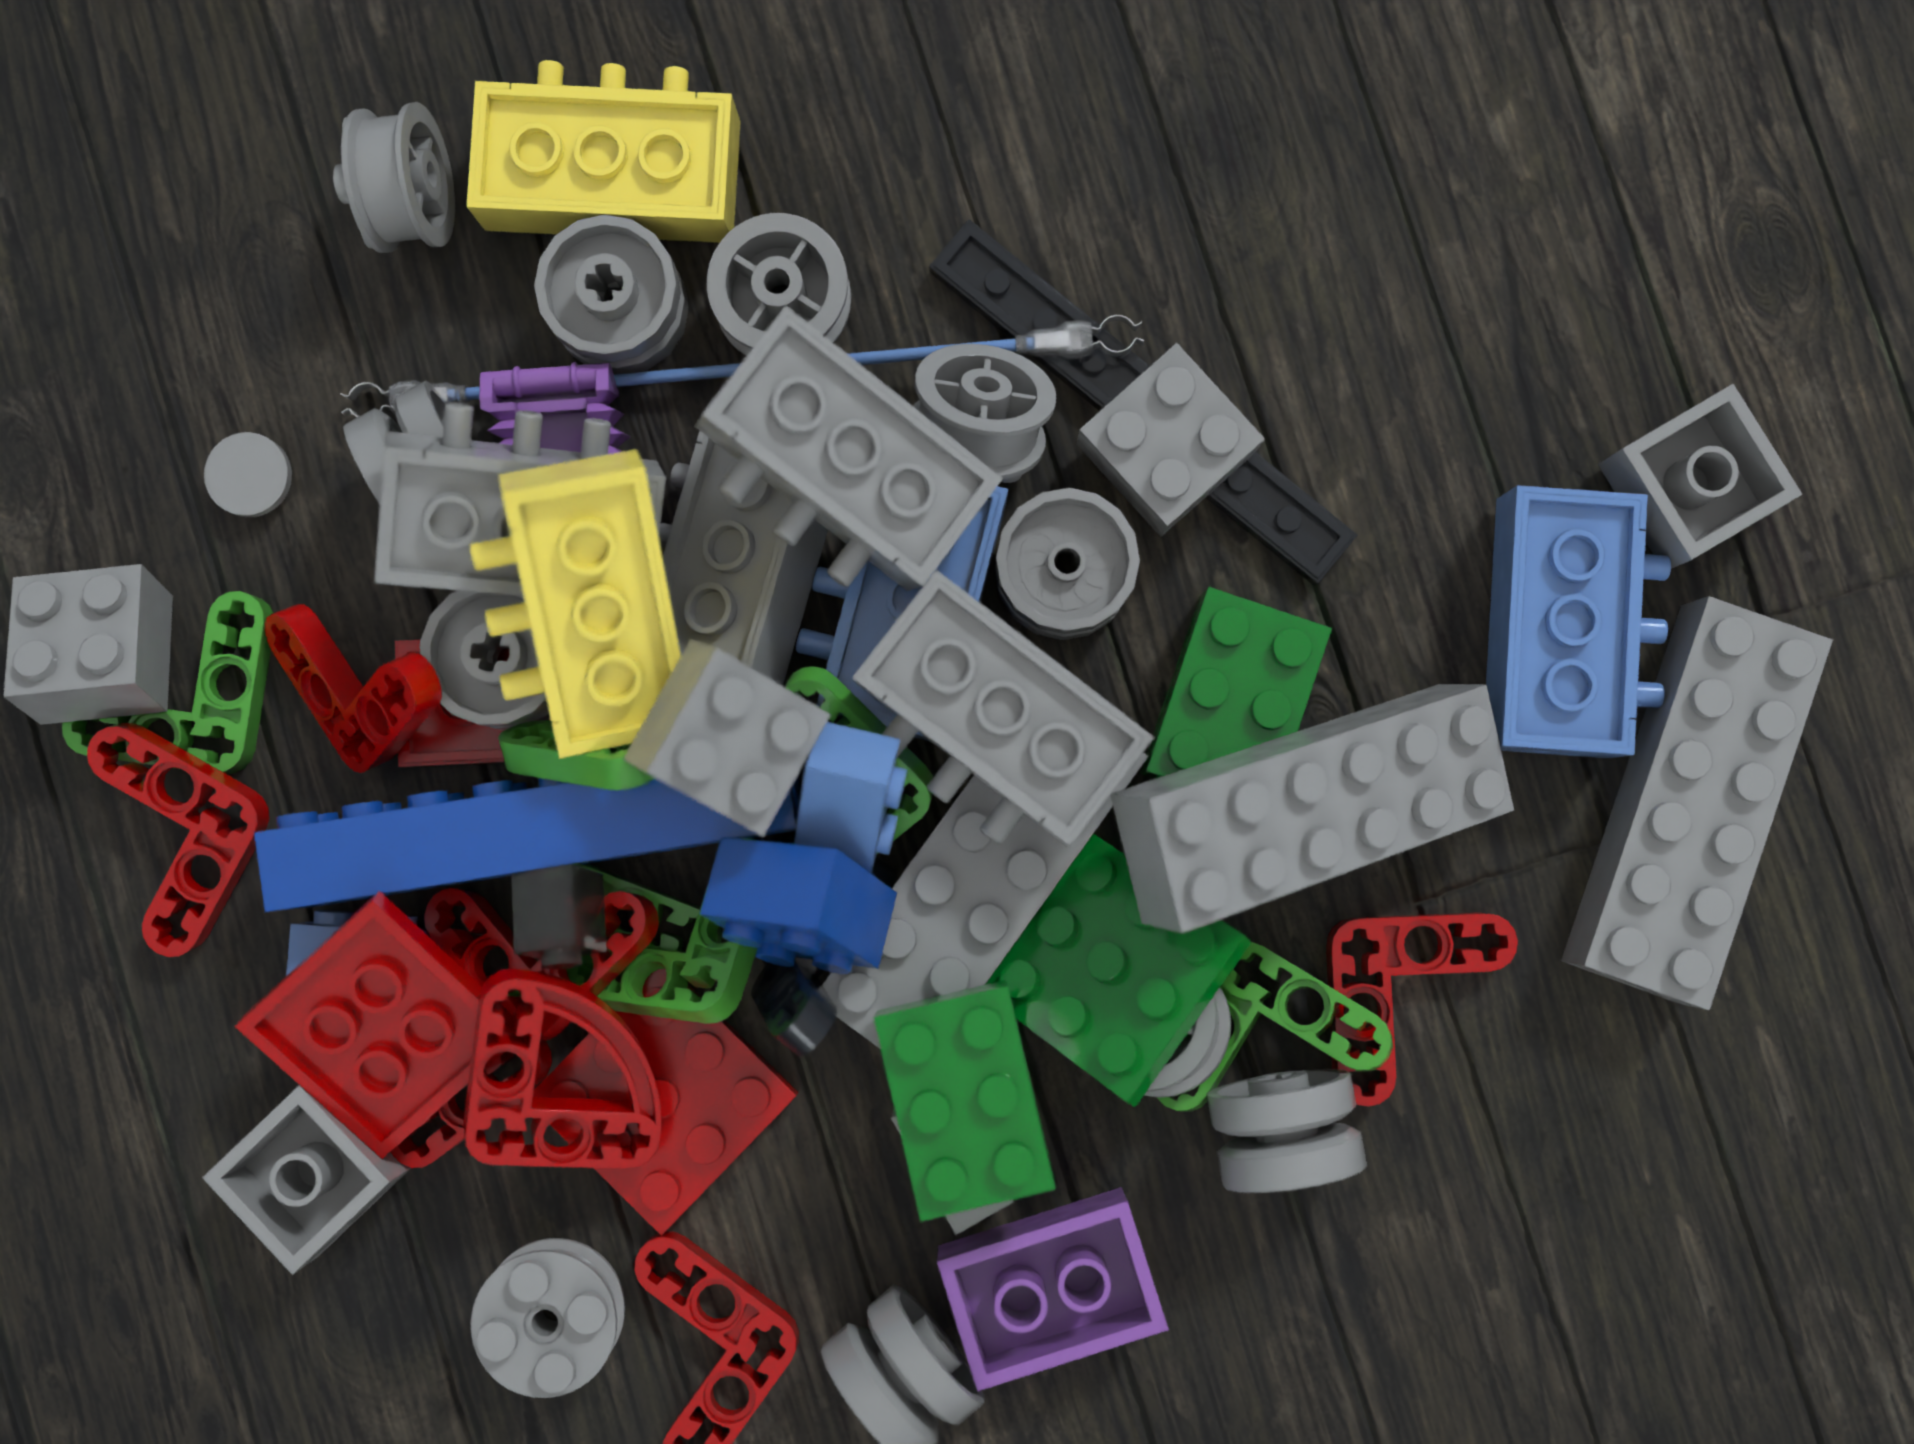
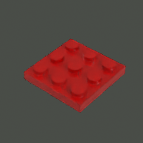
[235,891,516,1159]
[533,969,799,1236]

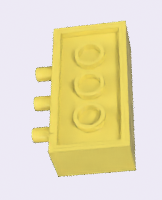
[467,60,740,243]
[470,449,681,758]

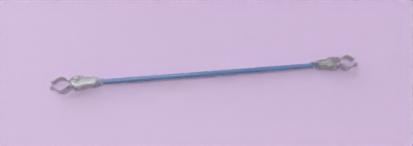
[340,315,1144,417]

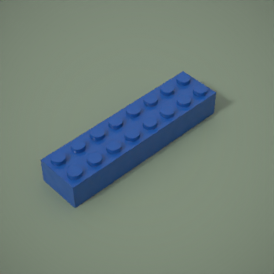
[254,773,802,912]

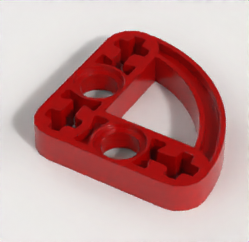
[463,968,661,1169]

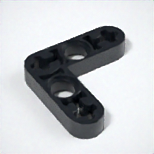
[751,856,896,1056]

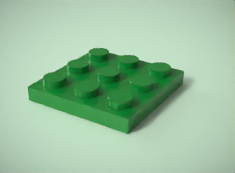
[985,833,1252,1107]

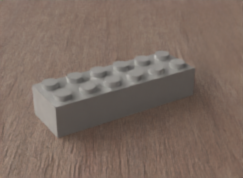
[1561,596,1833,1011]
[1110,684,1514,933]
[823,753,1148,1049]

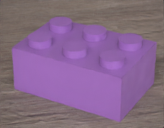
[937,1187,1169,1391]

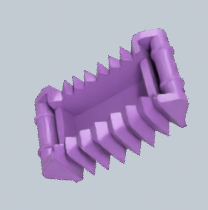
[479,362,630,454]

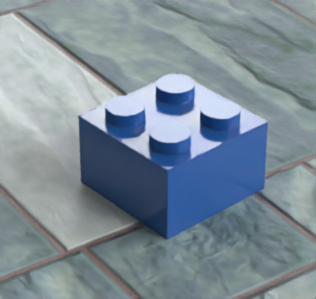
[700,837,897,974]

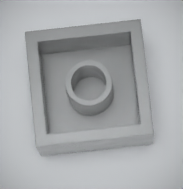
[1076,343,1265,537]
[1598,384,1803,569]
[4,564,173,725]
[623,639,830,836]
[202,1085,411,1275]

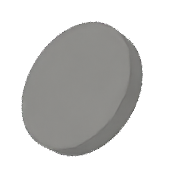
[204,432,292,517]

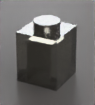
[512,864,607,969]

